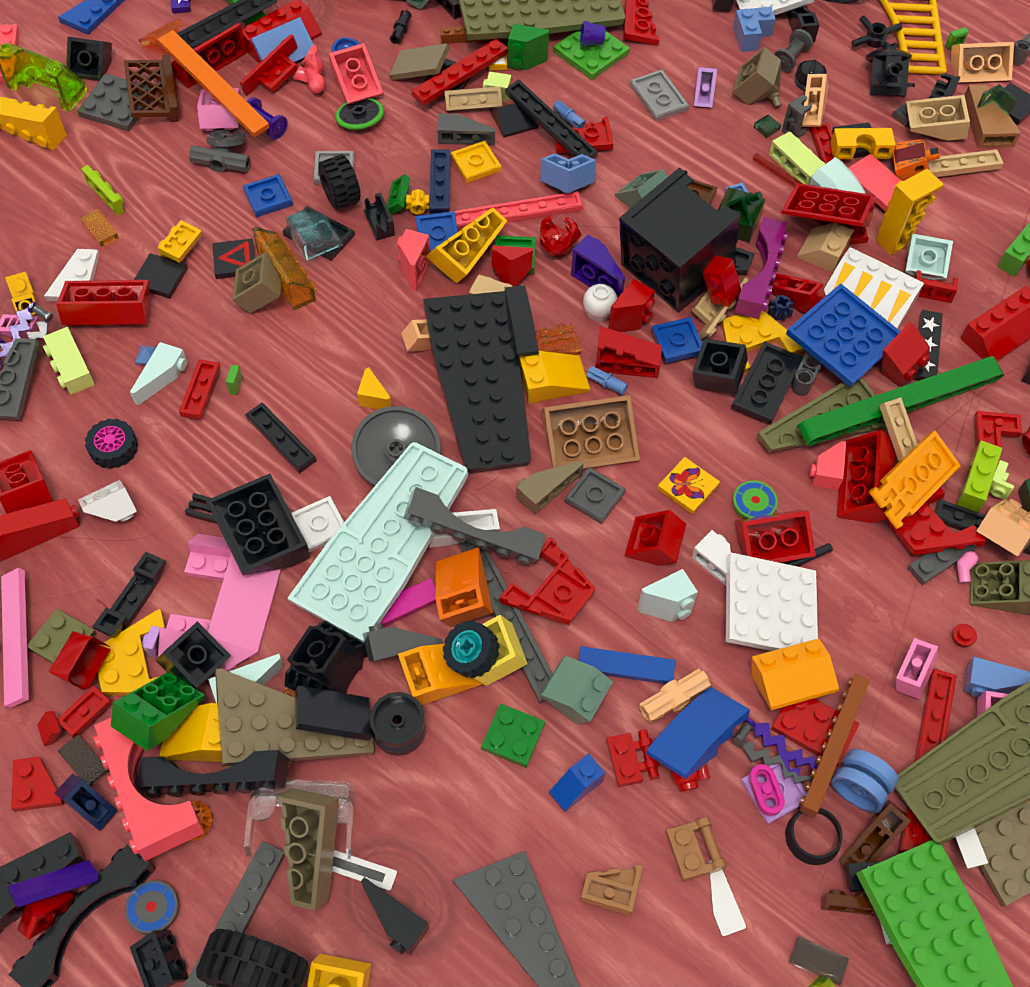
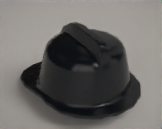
[795,59,827,91]

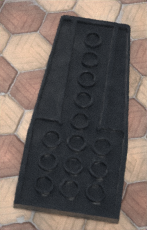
[423,291,531,473]

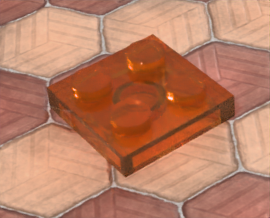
[138,19,183,47]

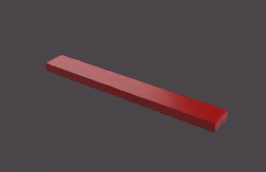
[809,123,869,245]
[898,669,957,853]

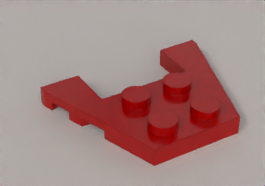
[887,487,986,556]
[499,537,596,625]

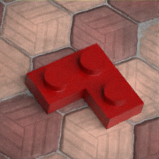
[974,411,1022,448]

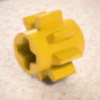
[406,189,429,215]

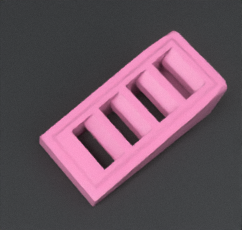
[0,314,41,339]

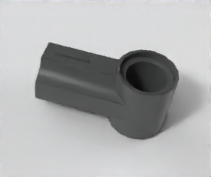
[1013,34,1030,65]

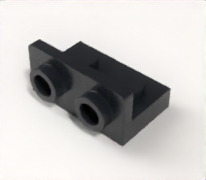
[130,930,188,987]

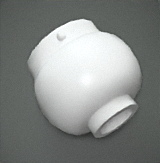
[583,284,618,322]

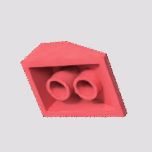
[329,43,383,105]

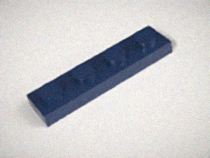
[429,150,450,214]

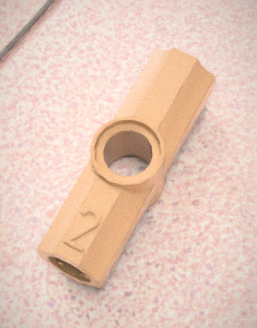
[639,669,711,724]

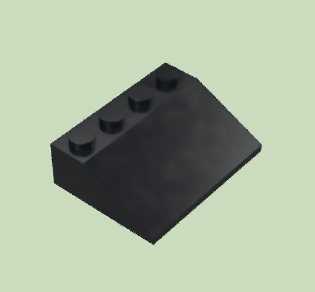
[206,473,310,575]

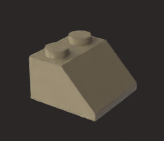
[232,252,281,314]

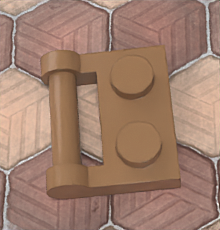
[666,817,727,882]

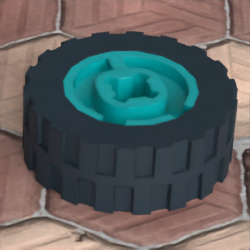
[443,621,500,678]

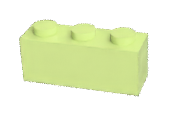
[769,132,825,185]
[43,327,95,395]

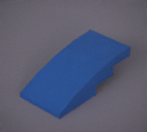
[646,687,750,779]

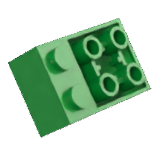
[110,672,205,751]

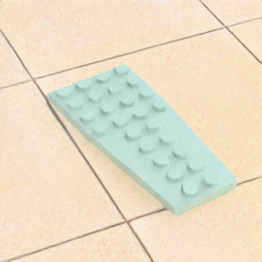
[287,442,469,644]

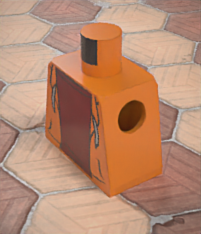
[893,139,940,181]

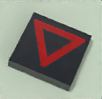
[212,238,255,279]

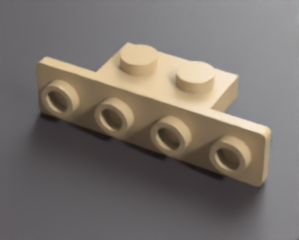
[691,277,749,339]

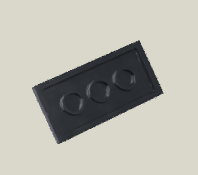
[731,341,804,425]

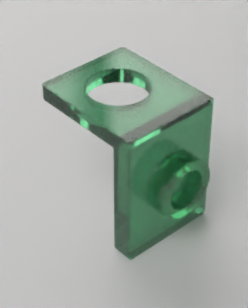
[977,84,1018,115]

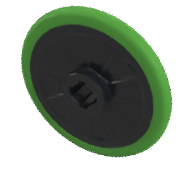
[335,98,384,130]

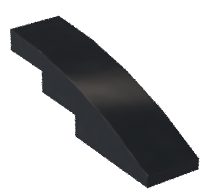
[504,285,539,357]

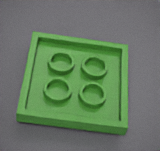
[553,30,630,80]

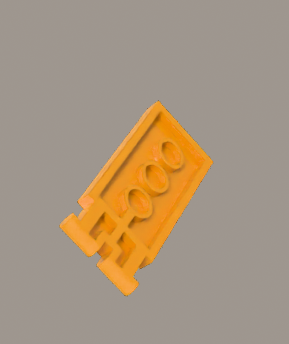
[869,431,961,529]

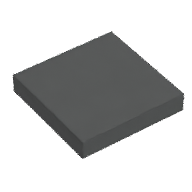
[564,467,626,524]

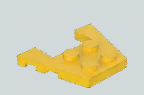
[721,311,805,374]
[98,609,166,696]

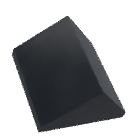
[490,103,539,138]

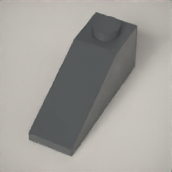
[437,113,495,146]
[362,623,443,661]

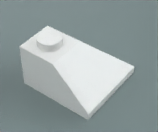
[78,480,137,522]

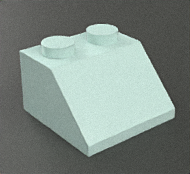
[637,569,698,622]

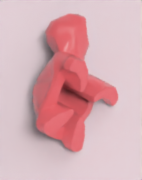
[293,44,325,94]

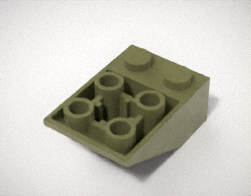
[970,560,1030,615]

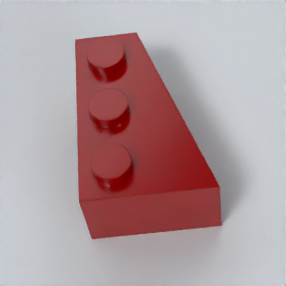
[595,326,662,378]

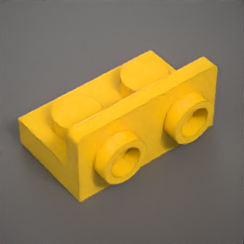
[158,220,202,263]

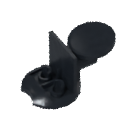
[865,42,915,96]

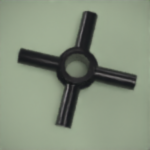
[851,15,902,48]

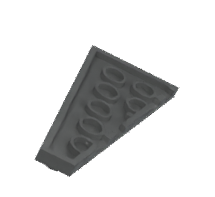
[452,851,579,987]

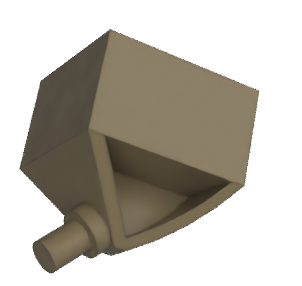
[732,47,782,108]

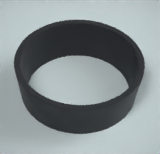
[785,808,843,865]

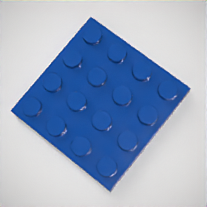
[786,283,901,388]

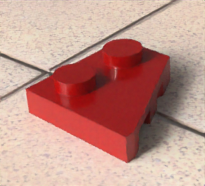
[11,757,64,812]

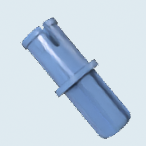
[553,100,586,129]
[586,366,628,396]

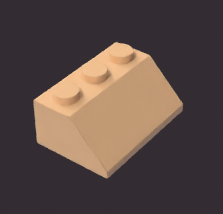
[951,42,1014,83]

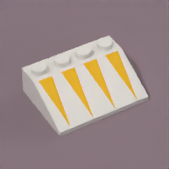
[824,247,924,329]

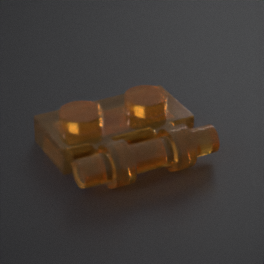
[535,324,581,355]

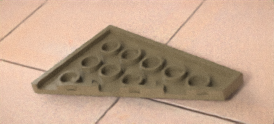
[215,669,374,767]

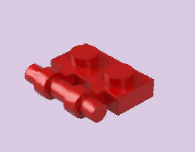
[606,729,660,788]

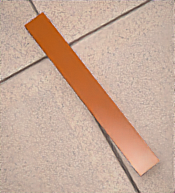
[158,30,269,138]

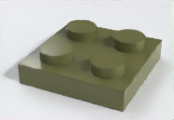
[27,608,97,664]

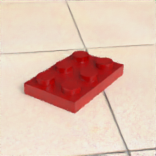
[771,698,860,767]

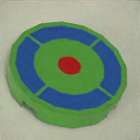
[732,480,778,519]

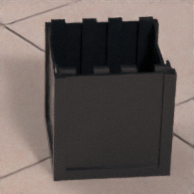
[619,167,741,313]

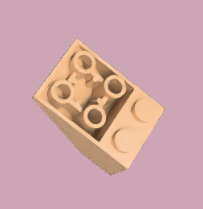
[977,499,1030,556]

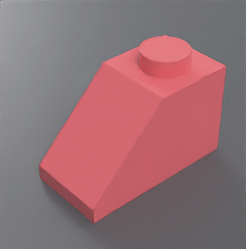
[809,441,846,490]

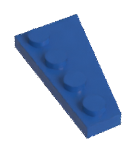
[58,0,125,35]

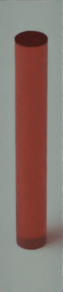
[753,153,803,187]

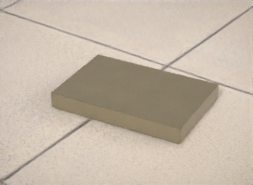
[389,43,450,80]

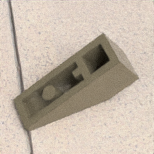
[516,461,583,515]

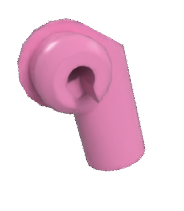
[957,551,978,583]

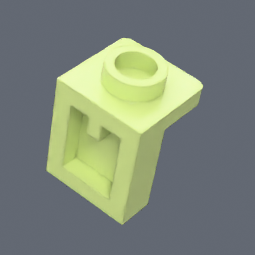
[989,460,1014,499]

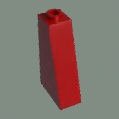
[0,498,80,561]

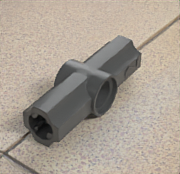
[189,146,251,172]

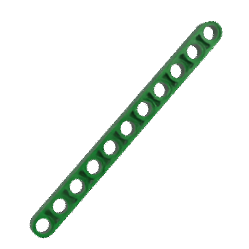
[797,356,1004,446]

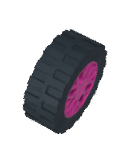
[85,419,138,469]

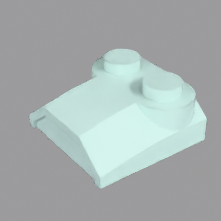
[905,234,953,280]

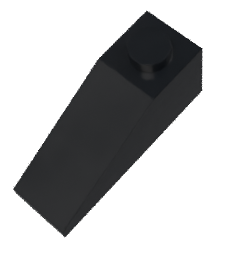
[361,877,429,956]

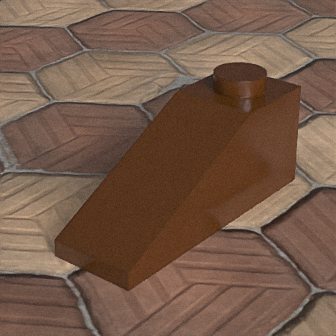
[839,799,911,865]

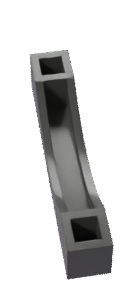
[403,487,546,566]

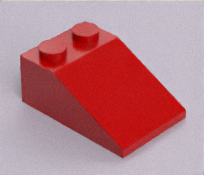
[0,450,53,514]

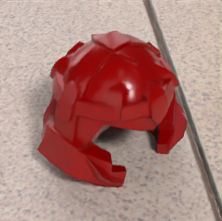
[540,215,582,257]

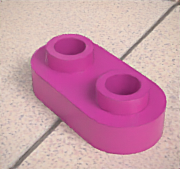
[749,764,785,816]

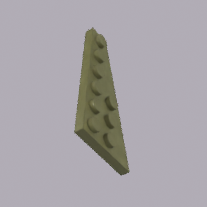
[756,378,887,453]

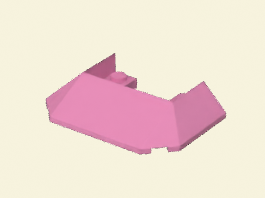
[158,534,282,671]

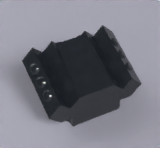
[284,621,368,693]

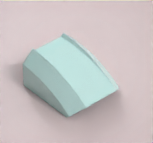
[809,157,866,194]

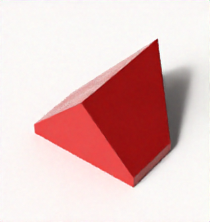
[491,245,533,286]
[17,892,74,940]

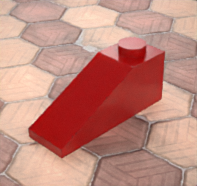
[769,274,826,313]

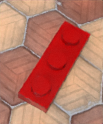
[179,359,221,420]

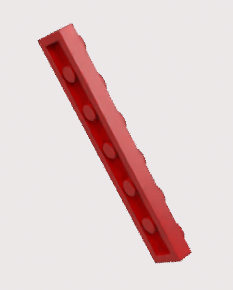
[411,39,508,106]

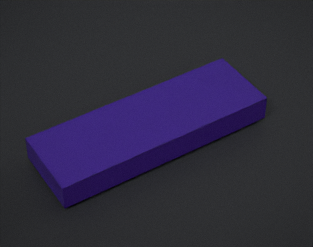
[8,860,98,907]

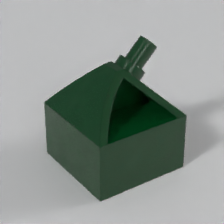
[717,187,766,243]

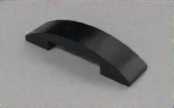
[92,552,166,638]

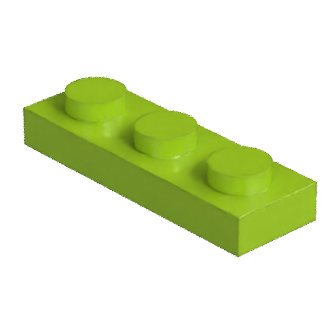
[81,165,124,216]

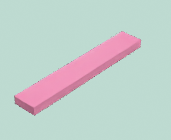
[1,568,29,708]

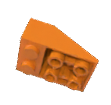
[435,547,494,627]

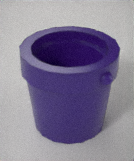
[580,21,606,46]

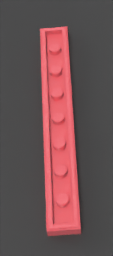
[450,191,583,230]

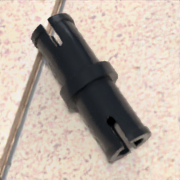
[390,10,412,44]

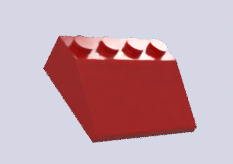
[781,183,876,227]

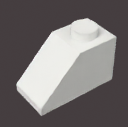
[691,530,731,586]

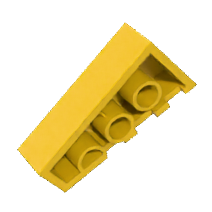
[0,97,67,151]
[876,169,944,255]
[426,207,507,284]

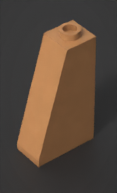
[965,84,1021,148]

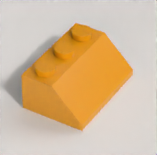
[751,638,839,710]

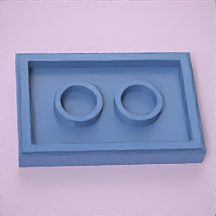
[251,17,313,62]

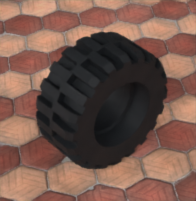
[196,929,309,987]

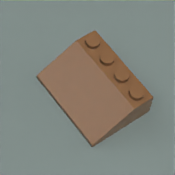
[541,395,640,469]

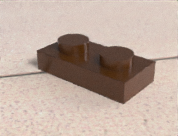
[821,890,876,916]

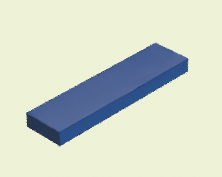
[578,646,675,684]

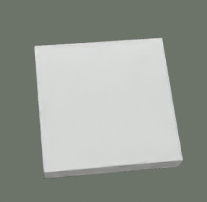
[291,496,344,553]

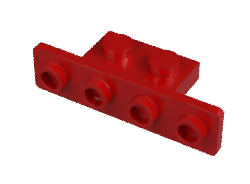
[240,34,298,95]

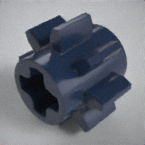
[768,295,794,321]

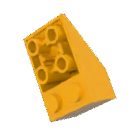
[398,643,483,705]

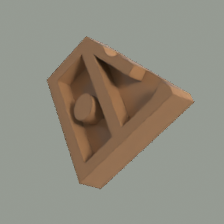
[580,865,643,916]

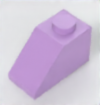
[694,67,717,108]

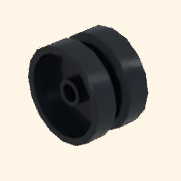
[369,692,426,756]

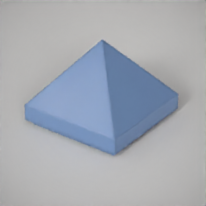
[135,345,157,365]

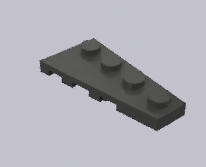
[0,338,40,420]

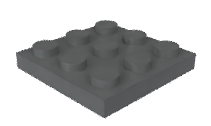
[77,74,156,131]

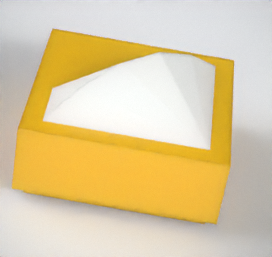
[489,55,507,70]

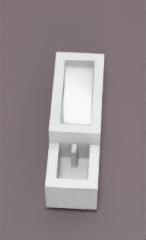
[429,509,500,548]

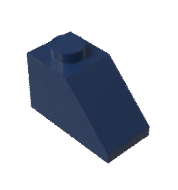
[54,773,117,831]

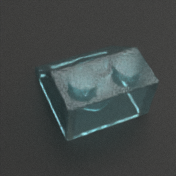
[286,210,343,261]

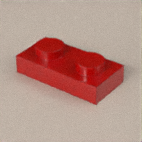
[57,685,112,739]

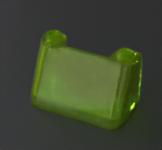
[0,43,87,112]

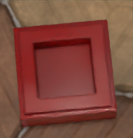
[37,711,61,746]

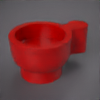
[671,765,710,792]

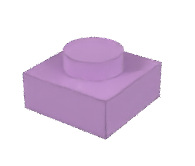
[142,626,161,658]

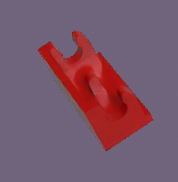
[913,270,958,303]

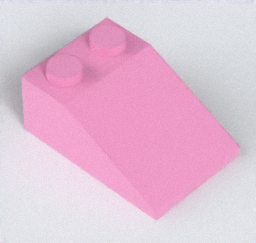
[197,88,239,131]

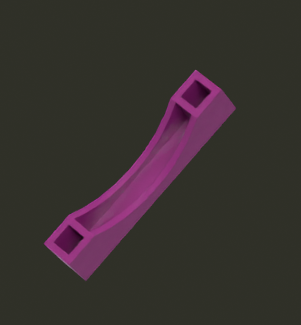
[735,217,788,319]

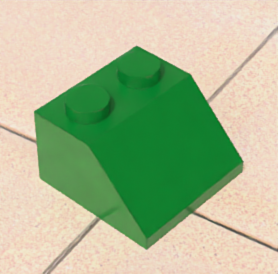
[508,24,549,71]

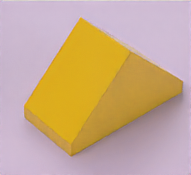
[357,367,392,409]

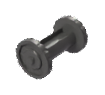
[774,29,813,72]

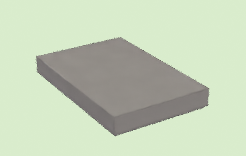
[629,70,689,121]

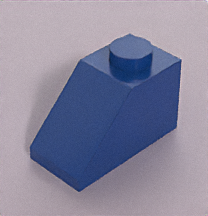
[549,754,605,812]

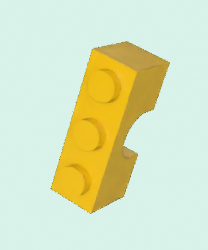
[830,128,895,159]

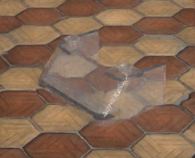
[244,779,355,860]

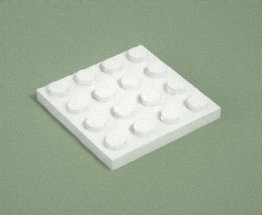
[726,552,818,651]

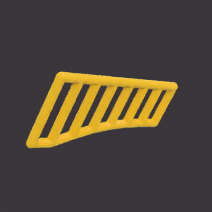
[879,0,947,75]

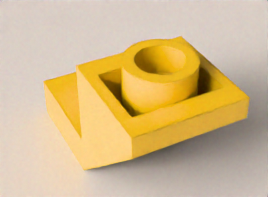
[5,271,37,315]

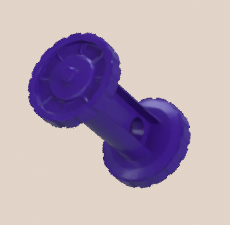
[247,97,288,140]

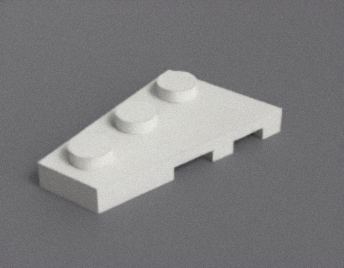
[44,249,99,302]

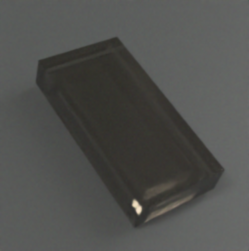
[58,734,110,787]
[788,936,849,986]

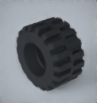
[318,154,361,210]

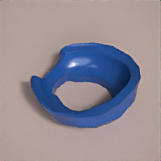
[332,37,360,52]

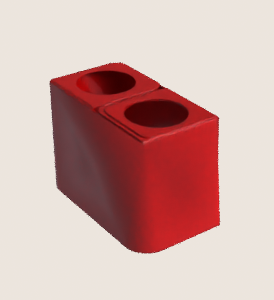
[48,631,111,690]

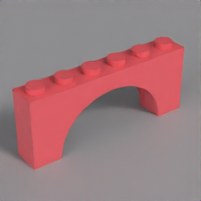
[93,718,204,861]

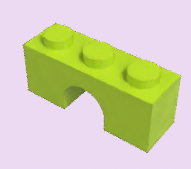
[956,440,1002,512]

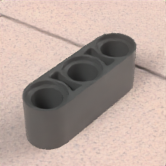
[791,352,823,396]

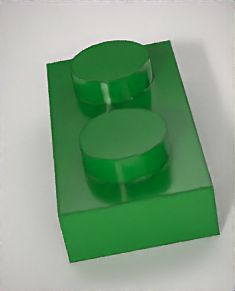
[387,174,410,215]

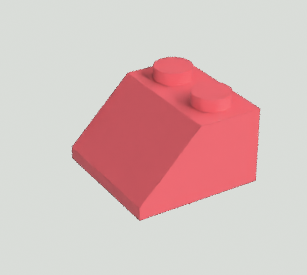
[397,229,431,292]

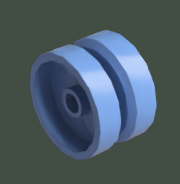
[831,749,899,813]

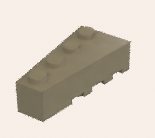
[277,788,339,911]

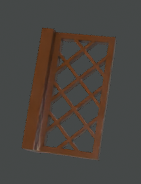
[124,55,178,122]

